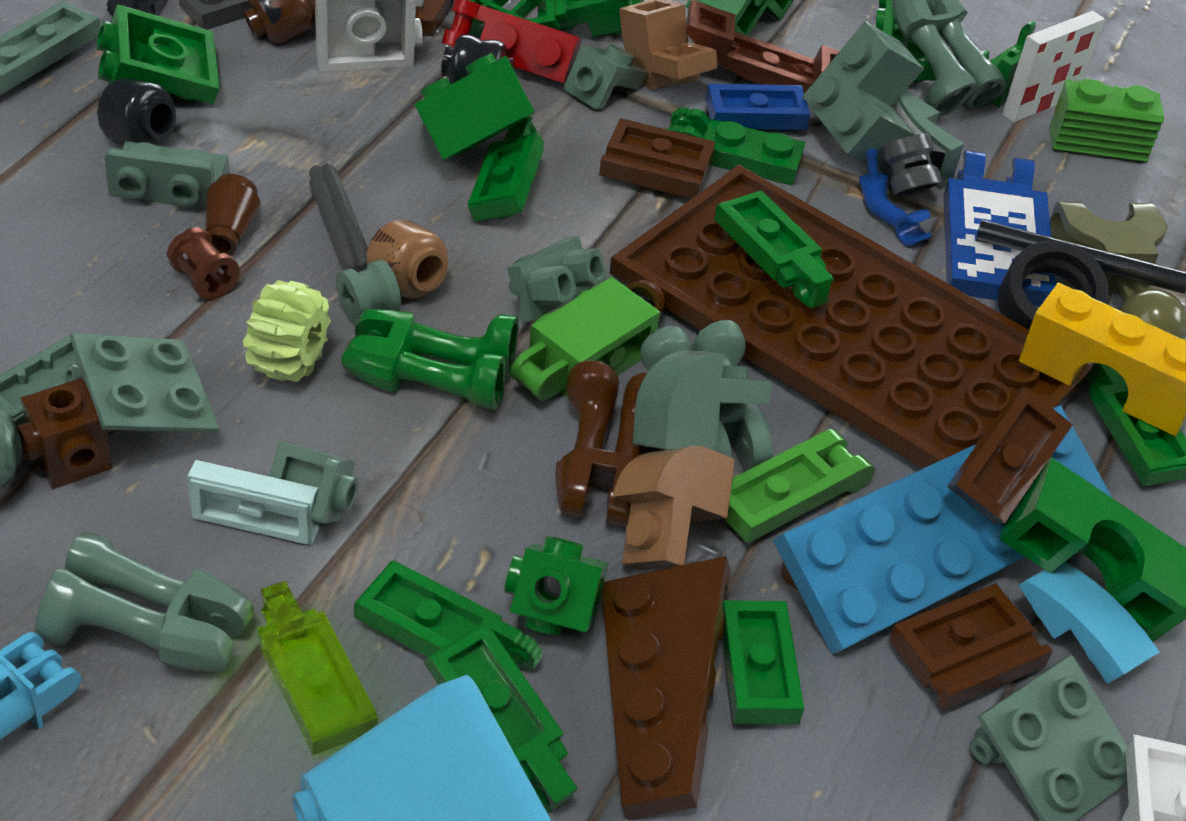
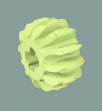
[243,280,331,382]

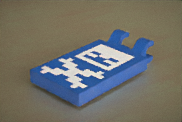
[944,150,1056,307]

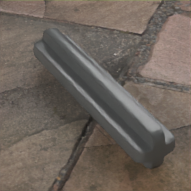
[309,163,368,272]

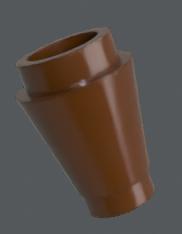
[205,174,260,255]

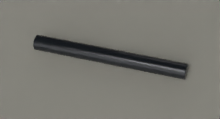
[976,220,1186,294]

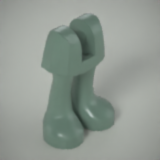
[892,0,1007,117]
[640,320,773,471]
[35,532,254,673]

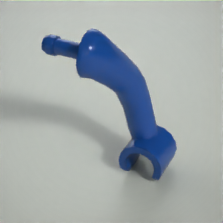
[859,148,932,246]

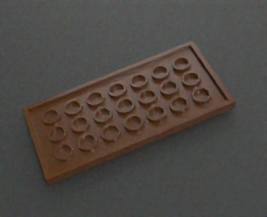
[609,165,1093,468]

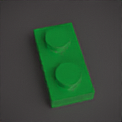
[722,600,804,724]

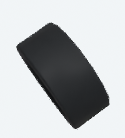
[998,241,1109,330]

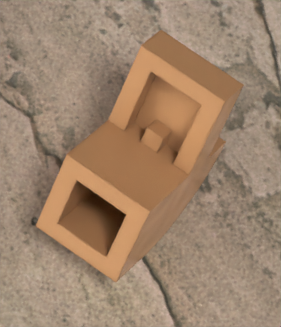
[619,0,717,90]
[613,446,735,570]

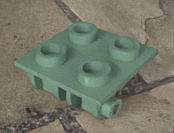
[64,333,220,433]
[970,654,1128,821]

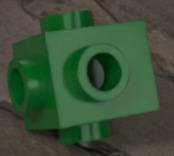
[504,536,609,635]

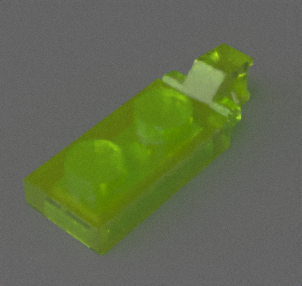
[257,580,378,755]

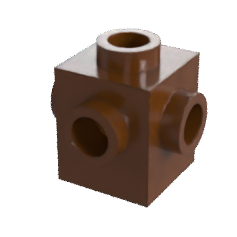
[16,378,116,490]

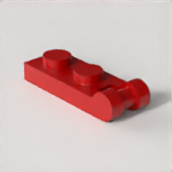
[441,0,582,84]

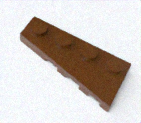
[602,556,731,820]

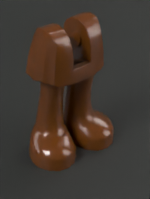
[555,360,648,528]

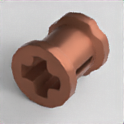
[166,227,240,300]

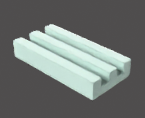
[187,460,319,545]

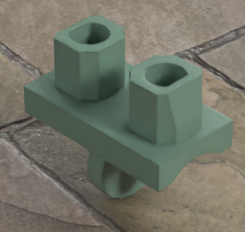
[507,236,607,321]

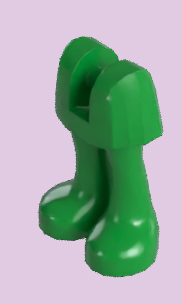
[341,309,519,411]

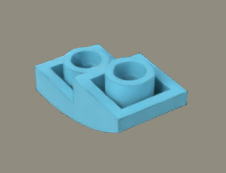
[1018,562,1160,684]

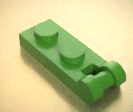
[724,429,875,544]

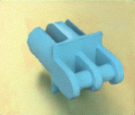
[0,632,82,740]

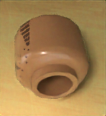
[367,219,448,299]

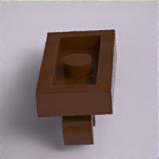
[947,387,1073,525]

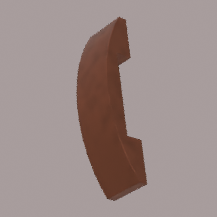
[686,0,840,94]

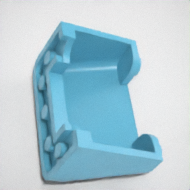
[292,675,551,821]

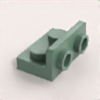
[104,141,229,210]

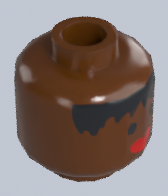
[243,0,315,46]

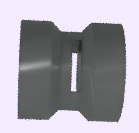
[881,133,942,196]

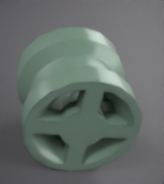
[336,259,401,325]

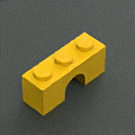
[1019,282,1186,436]

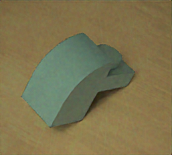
[633,350,772,451]

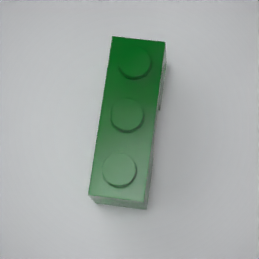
[999,458,1186,642]

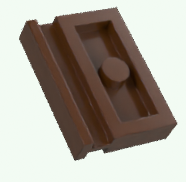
[599,118,716,199]
[889,583,1053,711]

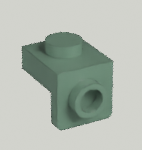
[564,44,647,110]
[269,441,358,524]

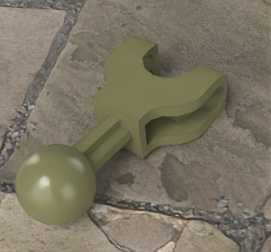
[1050,201,1186,339]

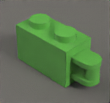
[510,277,660,401]

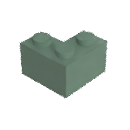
[802,21,924,172]

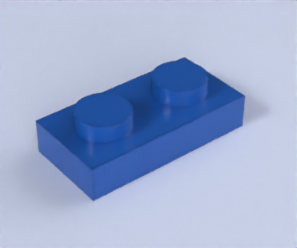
[705,84,811,131]

